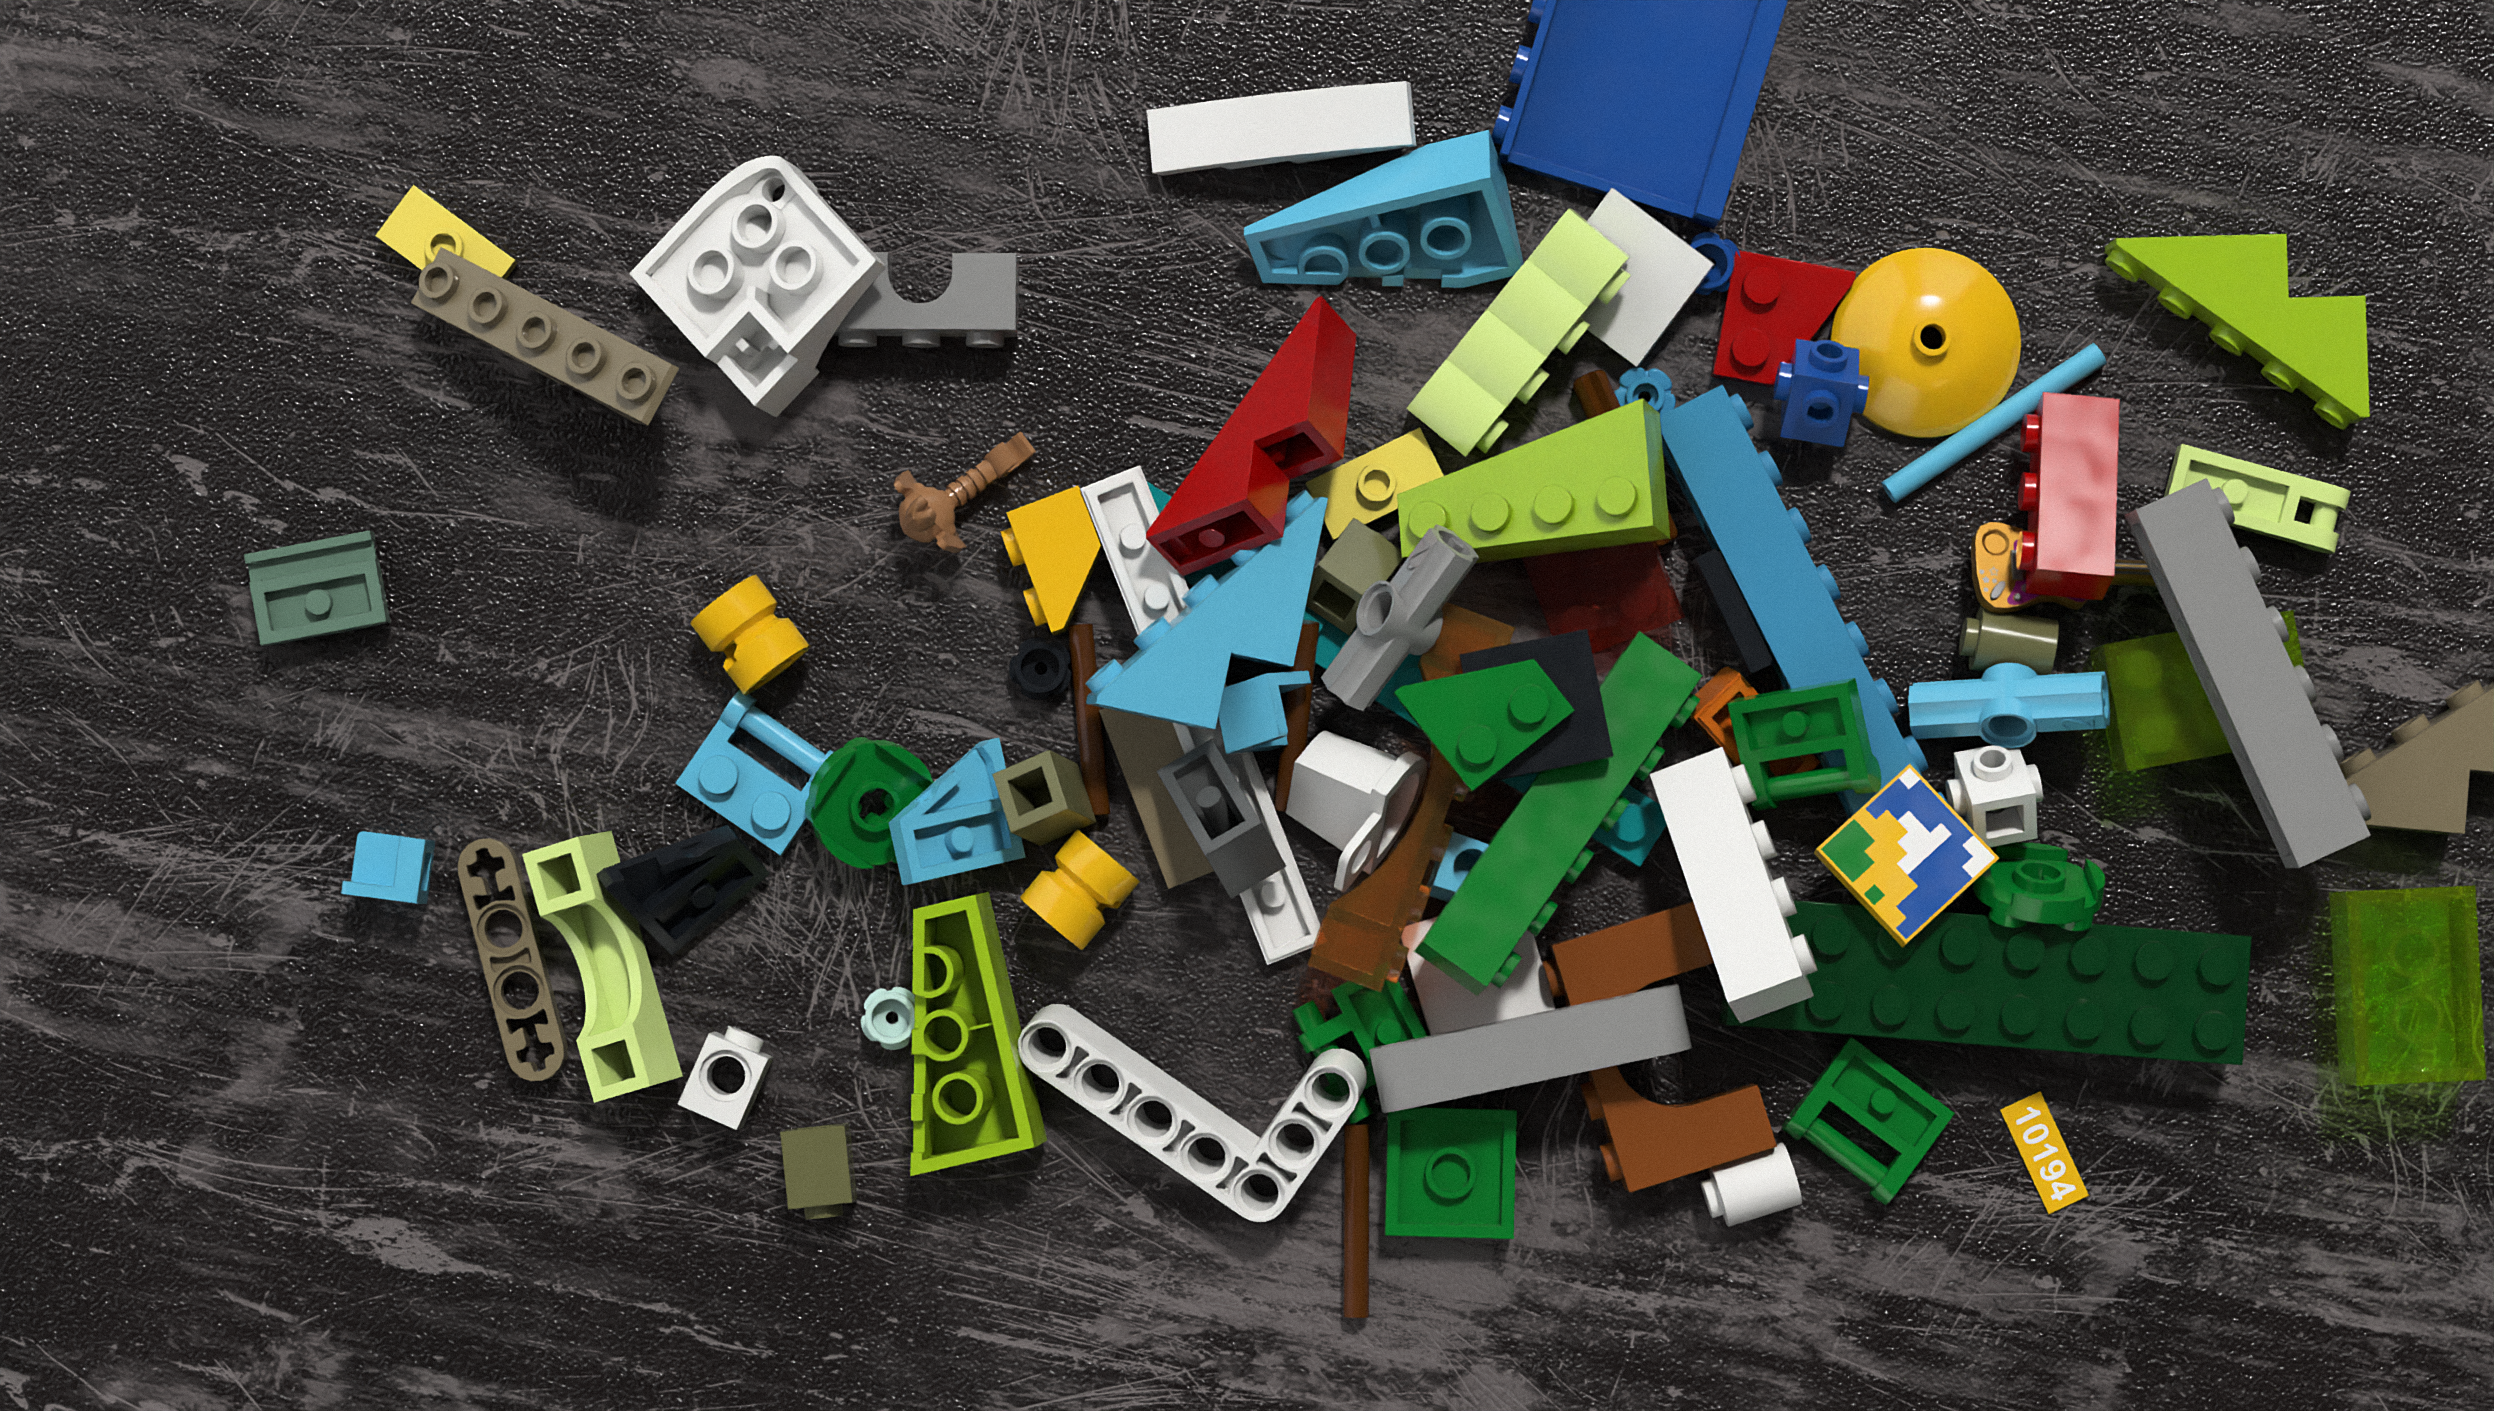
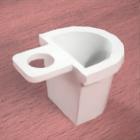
[1286,730,1427,892]

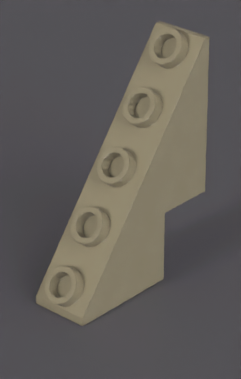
[411,247,679,425]
[2338,680,2494,835]

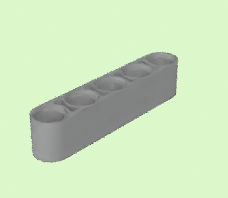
[1369,984,1692,1113]

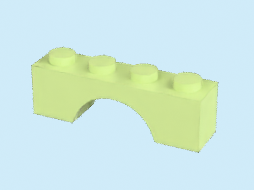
[522,831,683,1103]

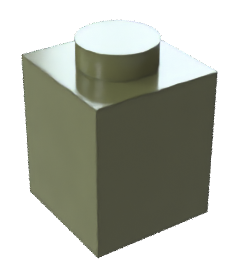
[1306,518,1403,636]
[992,750,1096,846]
[780,1123,857,1219]

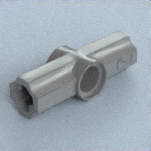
[1321,524,1479,711]

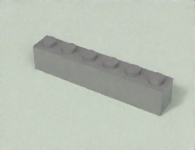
[2124,478,2371,868]

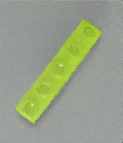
[2105,234,2370,430]

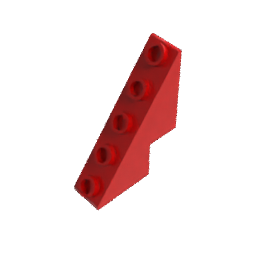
[1146,296,1357,576]

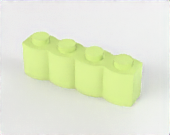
[1406,208,1631,457]

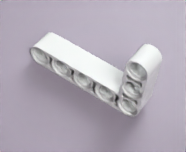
[1018,1004,1367,1222]

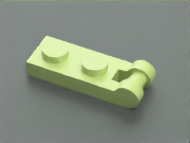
[2164,444,2351,554]

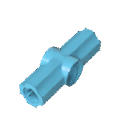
[1908,662,2110,748]

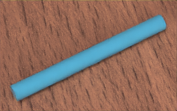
[1881,343,2107,503]

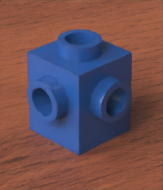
[1773,339,1869,447]

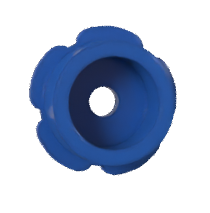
[1690,232,1741,295]

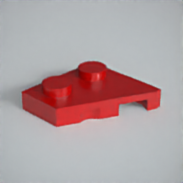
[1711,250,1856,388]

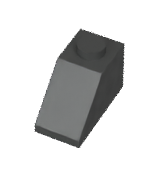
[1157,739,1286,899]

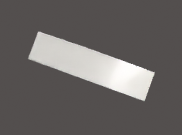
[1147,81,1416,176]

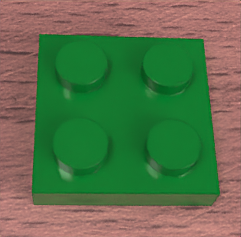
[1384,1107,1517,1239]

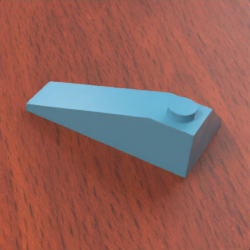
[1244,130,1524,288]

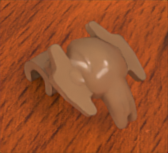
[894,431,1036,553]

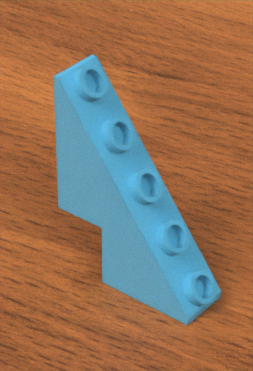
[1085,490,1328,729]

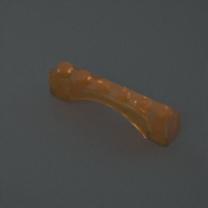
[1306,602,1515,992]

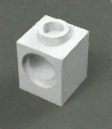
[678,1026,774,1130]

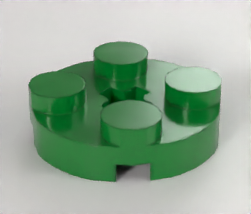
[805,737,933,869]
[1973,842,2105,931]

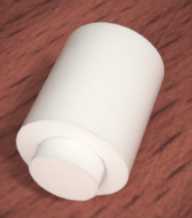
[1701,1142,1802,1227]

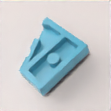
[888,737,1026,885]

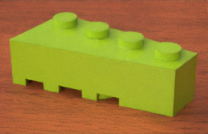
[1397,398,1670,563]
[910,892,1047,1176]

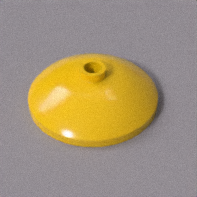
[1829,248,2021,438]

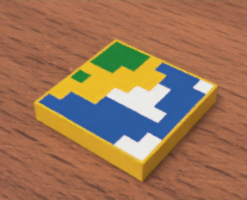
[1814,764,1999,947]

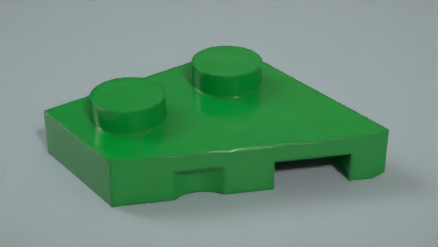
[1393,659,1575,793]

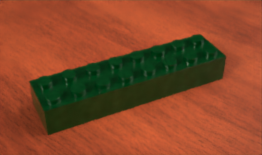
[1719,900,2252,1065]

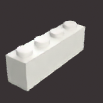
[1650,747,1817,1023]

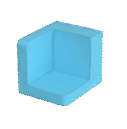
[1218,671,1311,754]
[341,831,436,904]

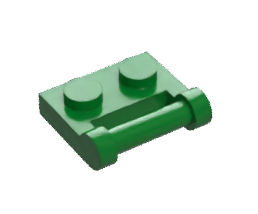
[1727,678,1881,811]
[1781,1036,1955,1205]

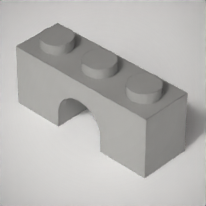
[833,252,1019,348]

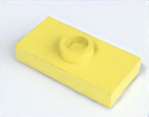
[375,185,518,280]
[1305,427,1444,541]

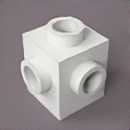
[1945,745,2043,847]

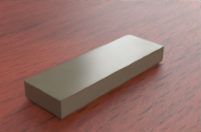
[1099,708,1214,889]

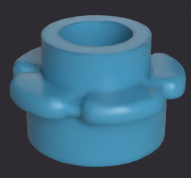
[1614,367,1676,416]

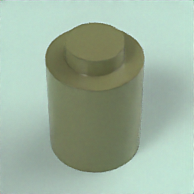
[1959,607,2059,675]

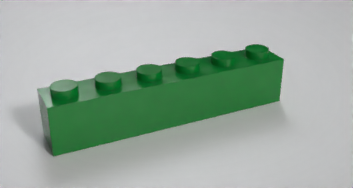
[1414,631,1703,996]

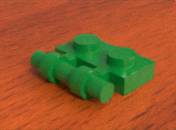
[1291,960,1427,1124]

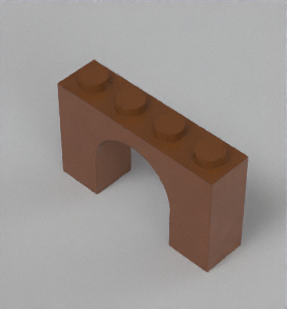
[1541,900,1777,1193]

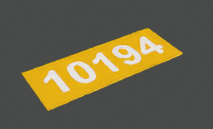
[2000,1091,2089,1214]

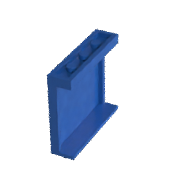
[1491,0,1788,229]

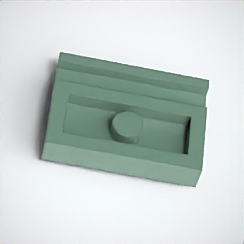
[244,530,391,647]

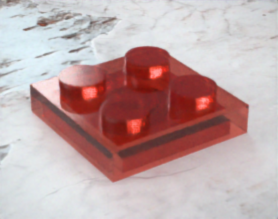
[1522,541,1685,654]

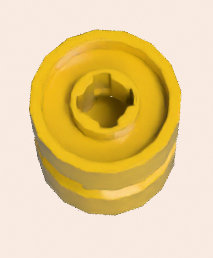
[690,574,811,696]
[1020,829,1140,950]

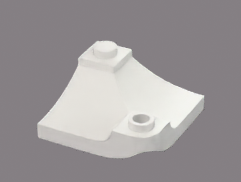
[629,156,887,417]

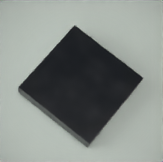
[1459,629,1614,783]

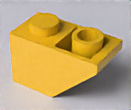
[1000,486,1103,636]

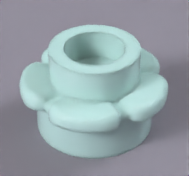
[861,987,915,1050]

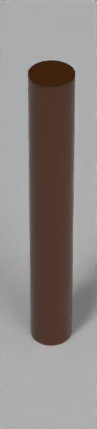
[1274,620,1320,812]
[1068,624,1110,816]
[1343,1124,1370,1318]

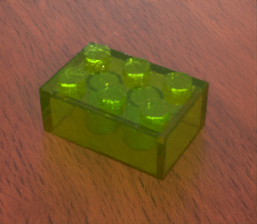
[2090,610,2312,774]
[2329,885,2486,1086]

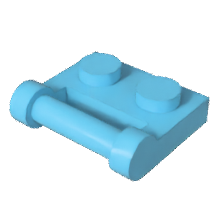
[675,690,834,856]

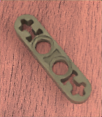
[457,838,568,1081]

